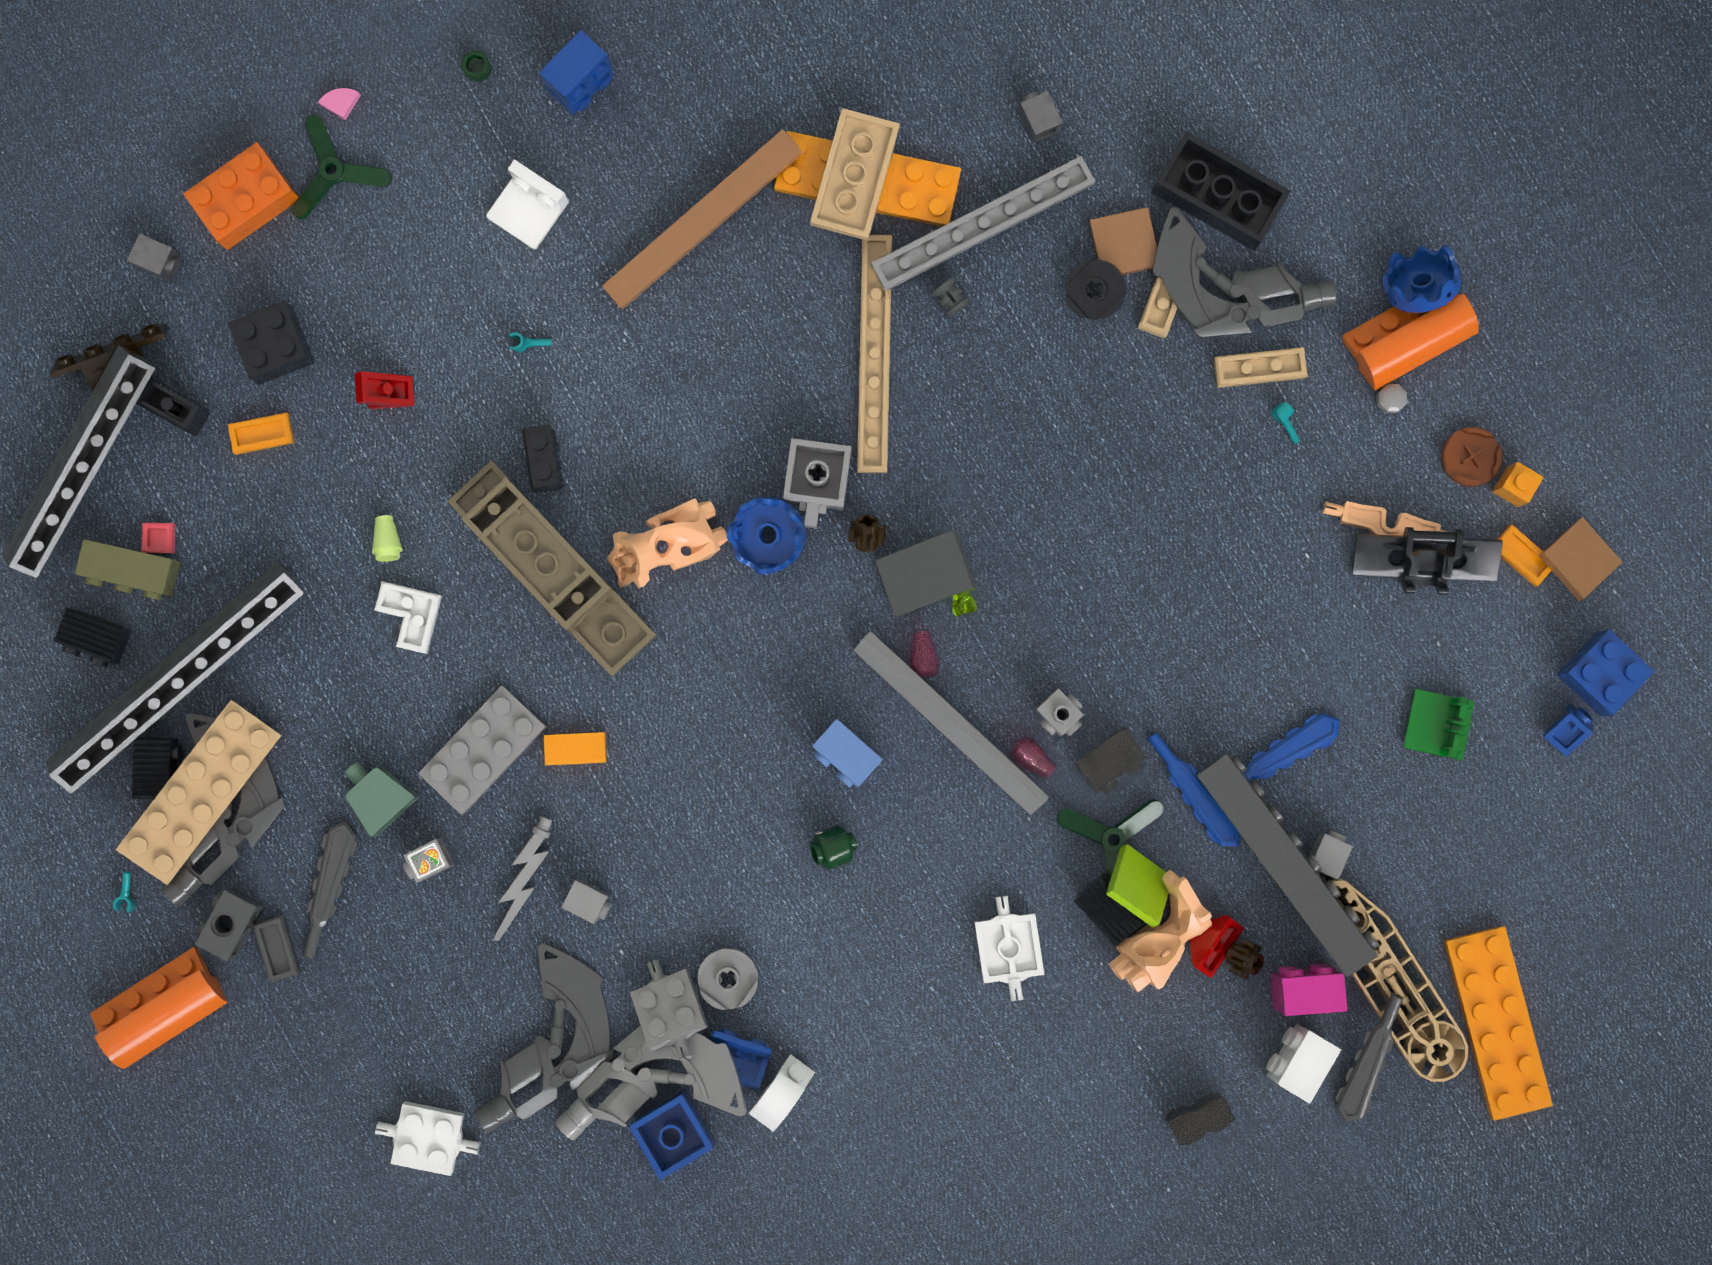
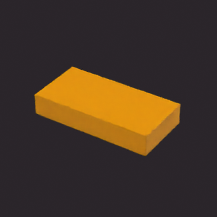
[228,412,295,455]
[1496,524,1552,587]
[544,732,607,765]

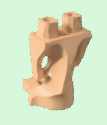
[607,498,728,589]
[1109,870,1212,992]

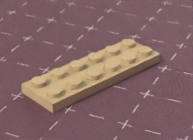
[115,700,282,885]

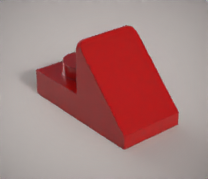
[354,371,414,409]

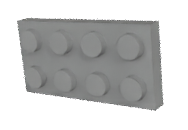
[418,685,547,815]

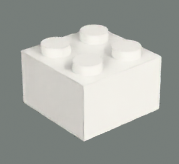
[1266,1023,1341,1104]

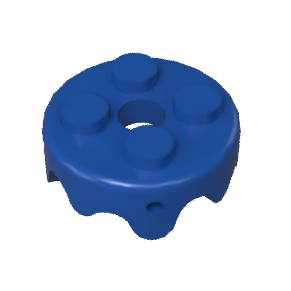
[1382,245,1462,313]
[727,497,806,574]

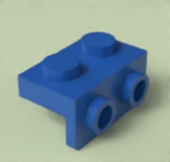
[711,1029,772,1091]

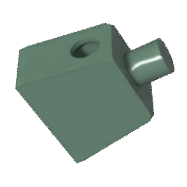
[344,762,420,837]

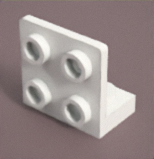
[487,159,569,250]

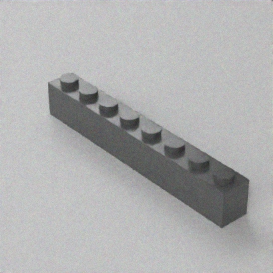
[1,345,155,578]
[1197,753,1380,978]

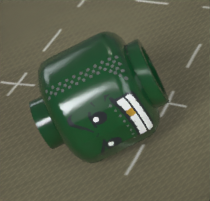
[810,826,857,870]

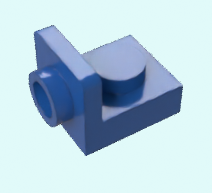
[1544,704,1593,757]

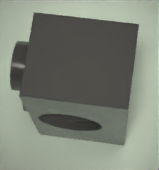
[195,888,265,962]

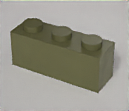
[75,539,181,600]

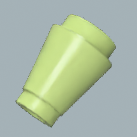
[372,515,403,562]

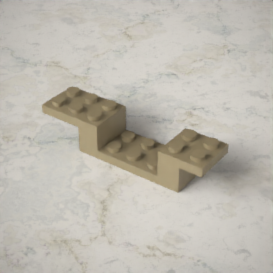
[447,460,657,677]

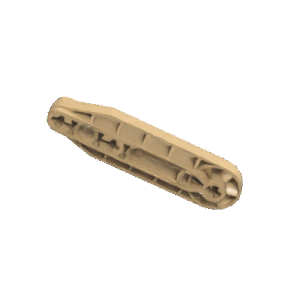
[1326,878,1468,1082]

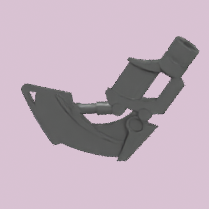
[1153,207,1337,337]
[160,713,285,907]
[474,943,614,1134]

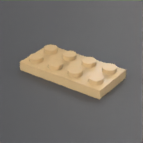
[810,108,900,241]

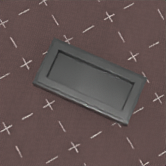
[252,915,302,983]

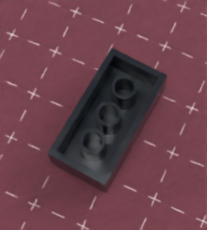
[1151,132,1291,251]

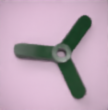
[291,115,392,219]
[1056,799,1163,877]

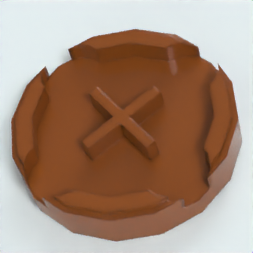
[1441,427,1502,487]

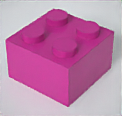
[1270,963,1348,1016]

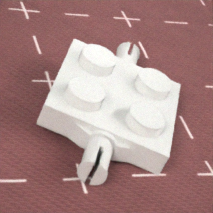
[974,896,1044,1001]
[375,1101,481,1176]

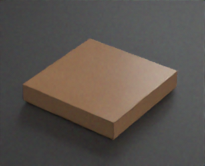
[1089,207,1157,275]
[1539,517,1622,601]

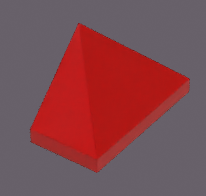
[1190,915,1245,979]

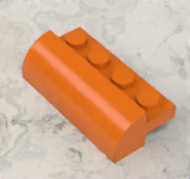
[1342,293,1479,391]
[90,947,228,1069]

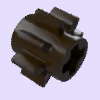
[848,514,886,552]
[1226,939,1264,980]

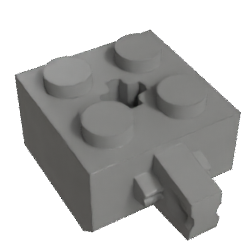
[783,438,852,529]

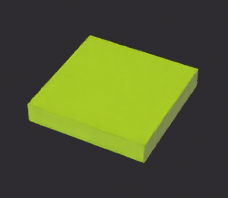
[1106,844,1169,928]

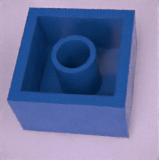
[539,30,614,115]
[1557,629,1655,716]
[629,1089,716,1180]

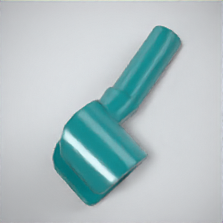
[508,332,552,353]
[1272,402,1300,444]
[113,871,136,913]

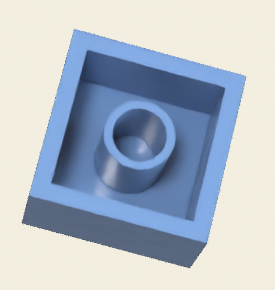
[812,719,883,788]

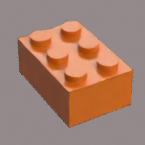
[183,142,299,251]

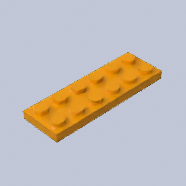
[774,131,961,227]
[1443,926,1553,1121]

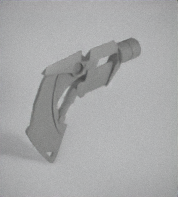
[555,1025,746,1141]

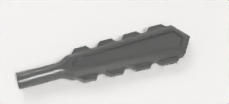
[303,821,358,958]
[1335,993,1404,1122]

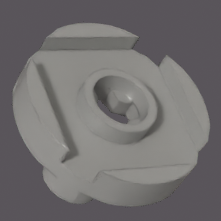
[698,948,759,1010]

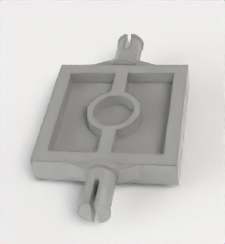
[630,960,708,1061]

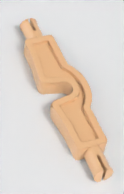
[1322,501,1448,545]

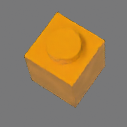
[1492,462,1544,507]

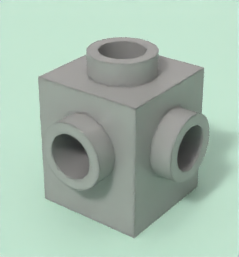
[1034,688,1084,736]

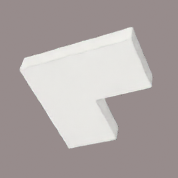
[374,581,442,654]

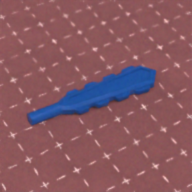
[1244,713,1340,780]
[1148,732,1241,847]

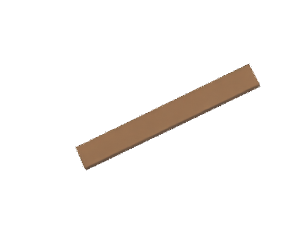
[602,129,803,310]

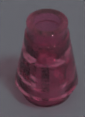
[911,631,940,677]
[1010,736,1056,779]

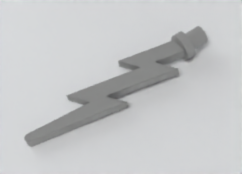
[494,816,553,941]

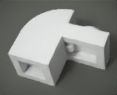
[749,1054,815,1132]

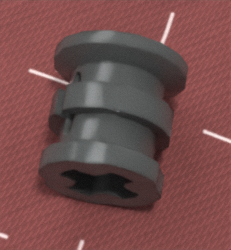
[932,277,971,317]

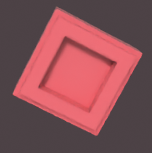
[141,523,176,554]

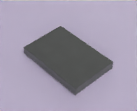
[875,529,977,617]

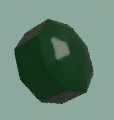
[461,50,492,82]

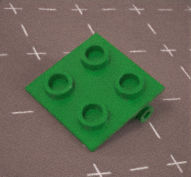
[1403,689,1475,761]

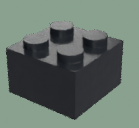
[228,301,315,385]

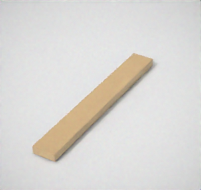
[857,235,892,473]

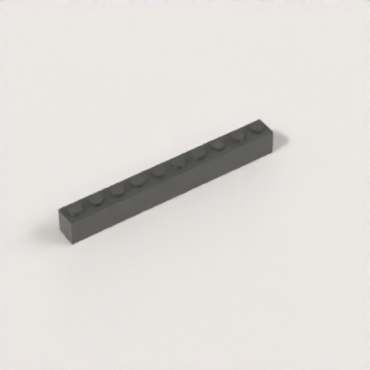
[47,560,304,794]

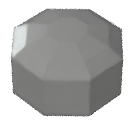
[1376,384,1407,413]

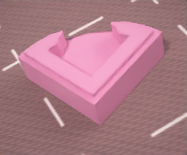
[318,88,361,120]

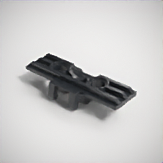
[1351,527,1503,595]

